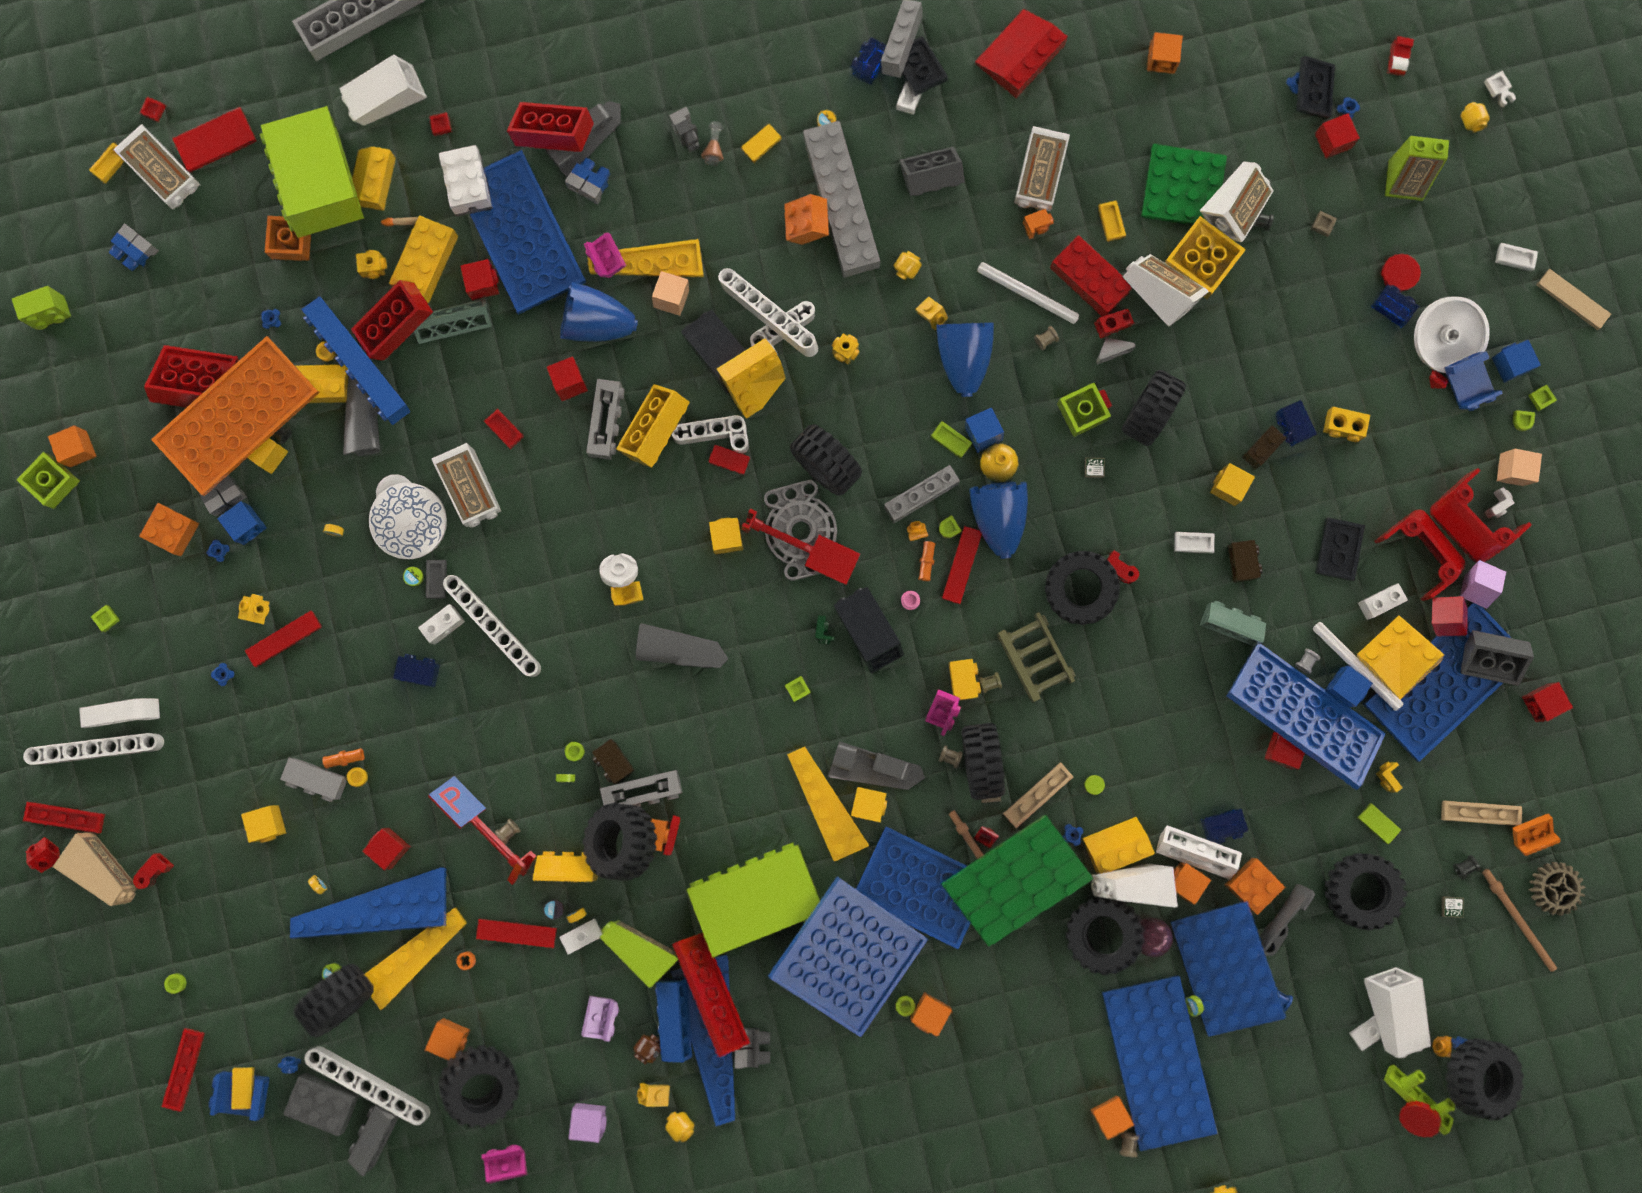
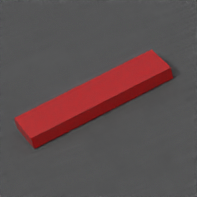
[942,526,982,605]
[245,611,322,667]
[23,802,105,833]
[476,919,557,948]
[161,1028,205,1112]

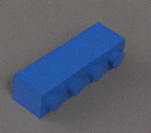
[655,978,692,1062]

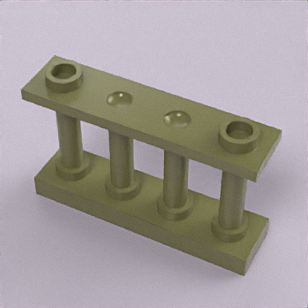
[996,612,1076,703]

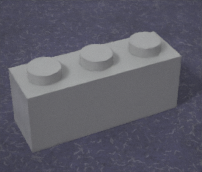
[280,758,347,802]

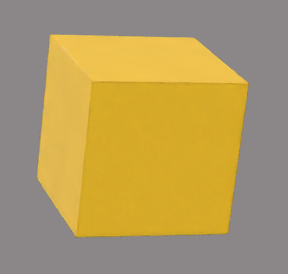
[248,438,289,474]
[1210,463,1255,506]
[709,518,743,554]
[851,787,887,822]
[241,805,286,843]

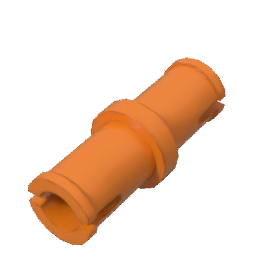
[918,541,936,581]
[323,748,365,769]

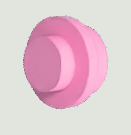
[901,591,920,610]

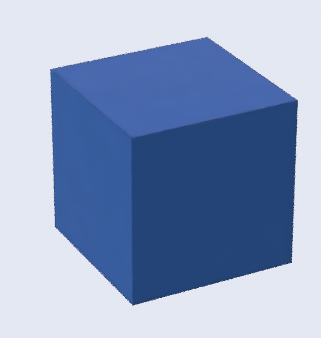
[1492,340,1541,383]
[965,407,1004,453]
[217,501,267,545]
[1325,666,1373,708]

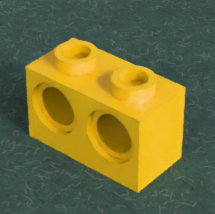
[1323,407,1370,442]

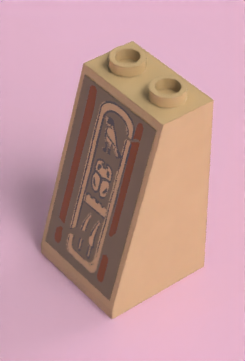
[53,832,137,906]

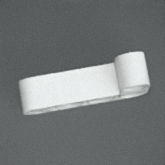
[750,301,815,355]
[672,415,749,454]
[79,699,160,728]

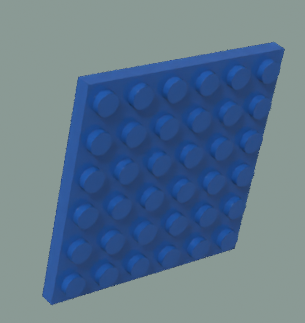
[768,876,928,1037]

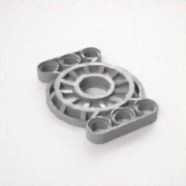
[764,480,837,581]

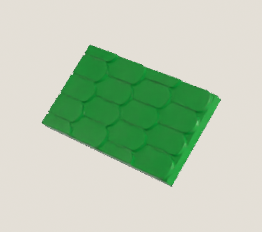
[941,815,1093,946]

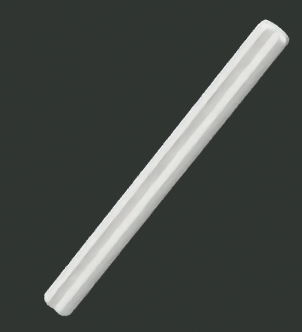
[977,262,1079,324]
[1313,622,1403,711]

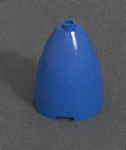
[560,282,638,342]
[936,323,994,397]
[969,482,1028,559]

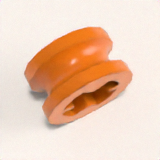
[456,951,476,970]

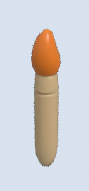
[381,217,418,227]

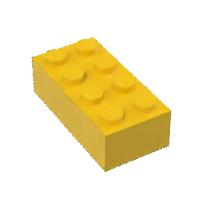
[389,216,458,303]
[616,384,690,468]

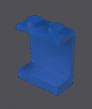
[1444,351,1503,411]
[209,1071,270,1121]

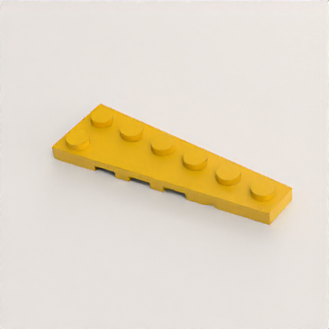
[587,239,704,277]
[787,747,869,862]
[365,907,467,1010]

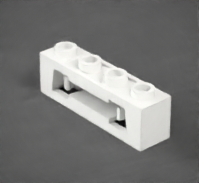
[1156,826,1241,879]

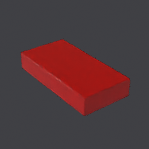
[484,409,524,449]
[708,445,751,475]
[663,815,681,856]

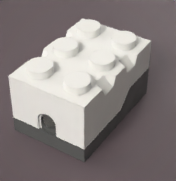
[439,145,493,217]

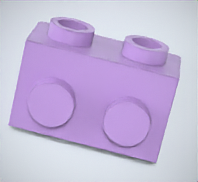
[582,996,619,1042]

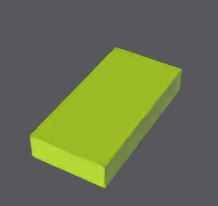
[931,421,972,459]
[1357,803,1401,844]

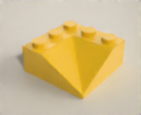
[1165,216,1246,300]
[717,338,786,419]
[1357,616,1444,700]

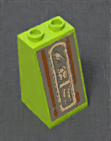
[1385,136,1449,201]
[600,920,678,988]

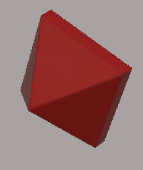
[1429,370,1449,389]
[974,826,999,848]

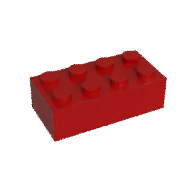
[507,102,594,152]
[1050,235,1133,317]
[351,280,433,361]

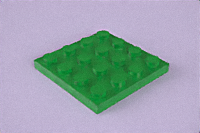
[1141,143,1227,225]

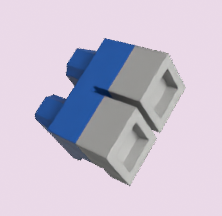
[565,158,610,204]
[108,223,159,271]

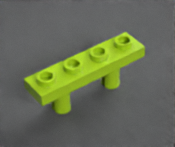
[1384,1064,1456,1135]

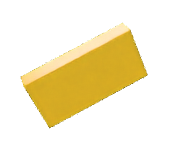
[741,124,781,163]
[89,142,125,184]
[1098,200,1126,242]
[231,1067,254,1109]

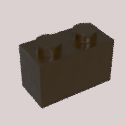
[1242,425,1286,470]
[1228,540,1262,583]
[592,739,635,784]

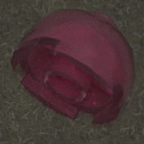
[1140,917,1173,958]

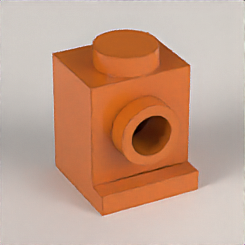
[1023,208,1054,239]

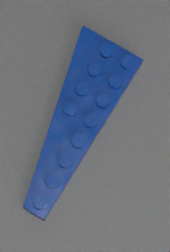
[290,867,446,939]
[671,954,735,1126]

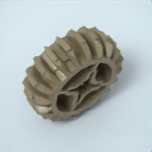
[1529,862,1586,916]

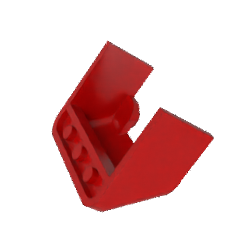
[1430,468,1532,563]
[1374,510,1466,601]

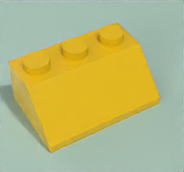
[352,147,396,211]
[296,365,349,403]
[1082,817,1155,874]
[533,851,598,882]

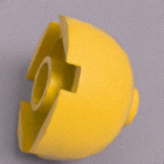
[980,444,1018,482]

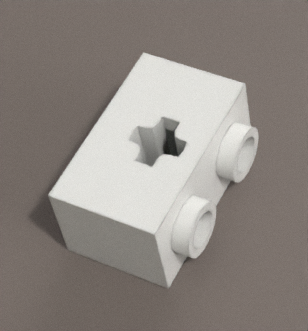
[1358,583,1408,620]
[418,604,465,645]

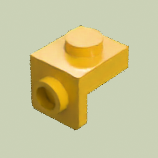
[915,297,948,330]
[611,581,643,606]
[1376,761,1403,792]
[637,1083,670,1107]

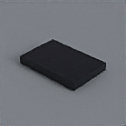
[902,36,948,96]
[1296,56,1335,120]
[1315,517,1365,582]

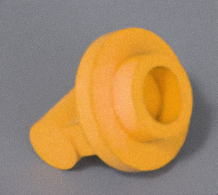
[907,521,928,541]
[1433,1036,1452,1057]

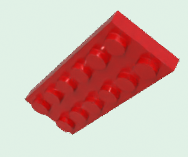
[672,933,750,1057]

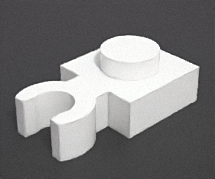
[1484,71,1516,107]

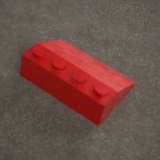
[975,9,1068,98]
[144,345,238,408]

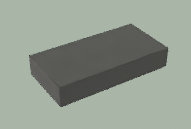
[426,560,447,599]

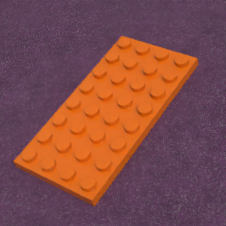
[151,336,320,496]

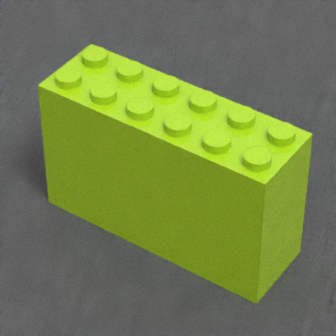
[260,106,364,238]
[687,842,820,957]

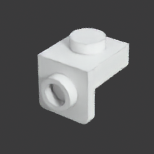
[1484,488,1514,518]

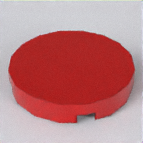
[1381,254,1421,292]
[1399,1101,1441,1137]

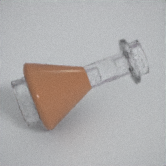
[701,121,723,166]

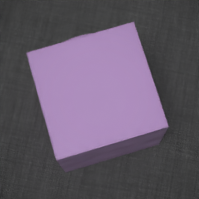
[1460,560,1506,609]
[569,1103,607,1142]

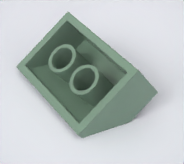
[1199,601,1266,646]

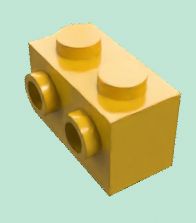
[948,659,981,701]

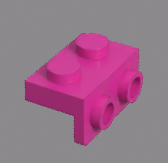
[584,233,626,278]
[925,689,961,736]
[481,1145,527,1184]

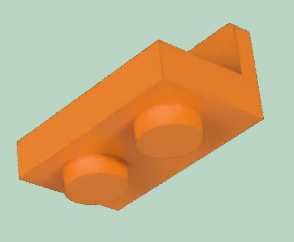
[1512,814,1560,856]

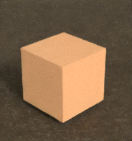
[652,271,689,316]
[1497,449,1542,486]

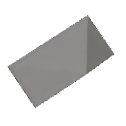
[1096,338,1136,365]

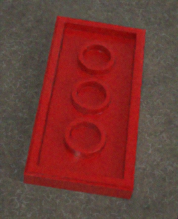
[172,107,257,173]

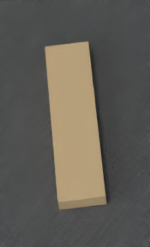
[1537,269,1611,330]
[1003,762,1073,828]
[1441,801,1522,826]

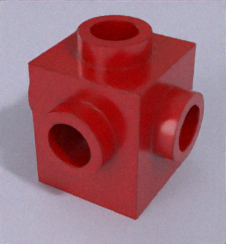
[26,837,60,873]

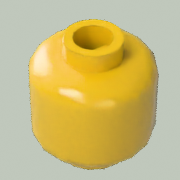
[1461,102,1490,132]
[894,251,922,280]
[665,1111,695,1143]

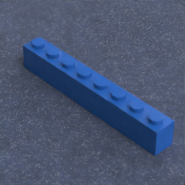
[301,296,411,425]

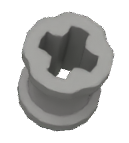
[1295,648,1321,674]

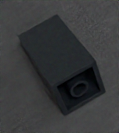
[681,309,745,395]
[834,587,904,674]

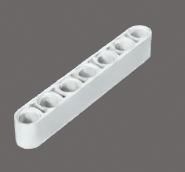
[718,268,818,357]
[443,575,541,677]
[23,733,164,765]
[305,1046,430,1125]

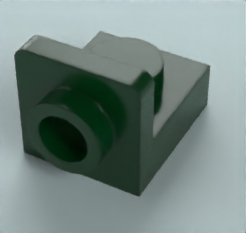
[815,615,835,645]

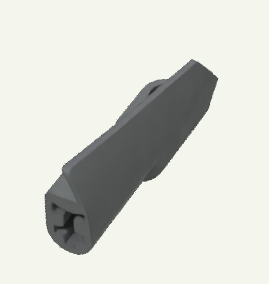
[545,101,621,177]
[343,377,380,456]
[636,623,728,668]
[828,741,925,790]
[1260,884,1316,956]

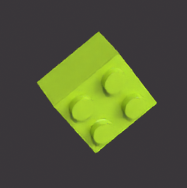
[12,285,71,330]
[1057,383,1111,437]
[17,452,80,509]

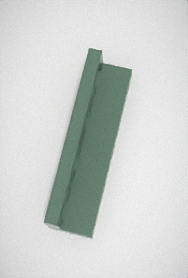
[414,299,492,344]

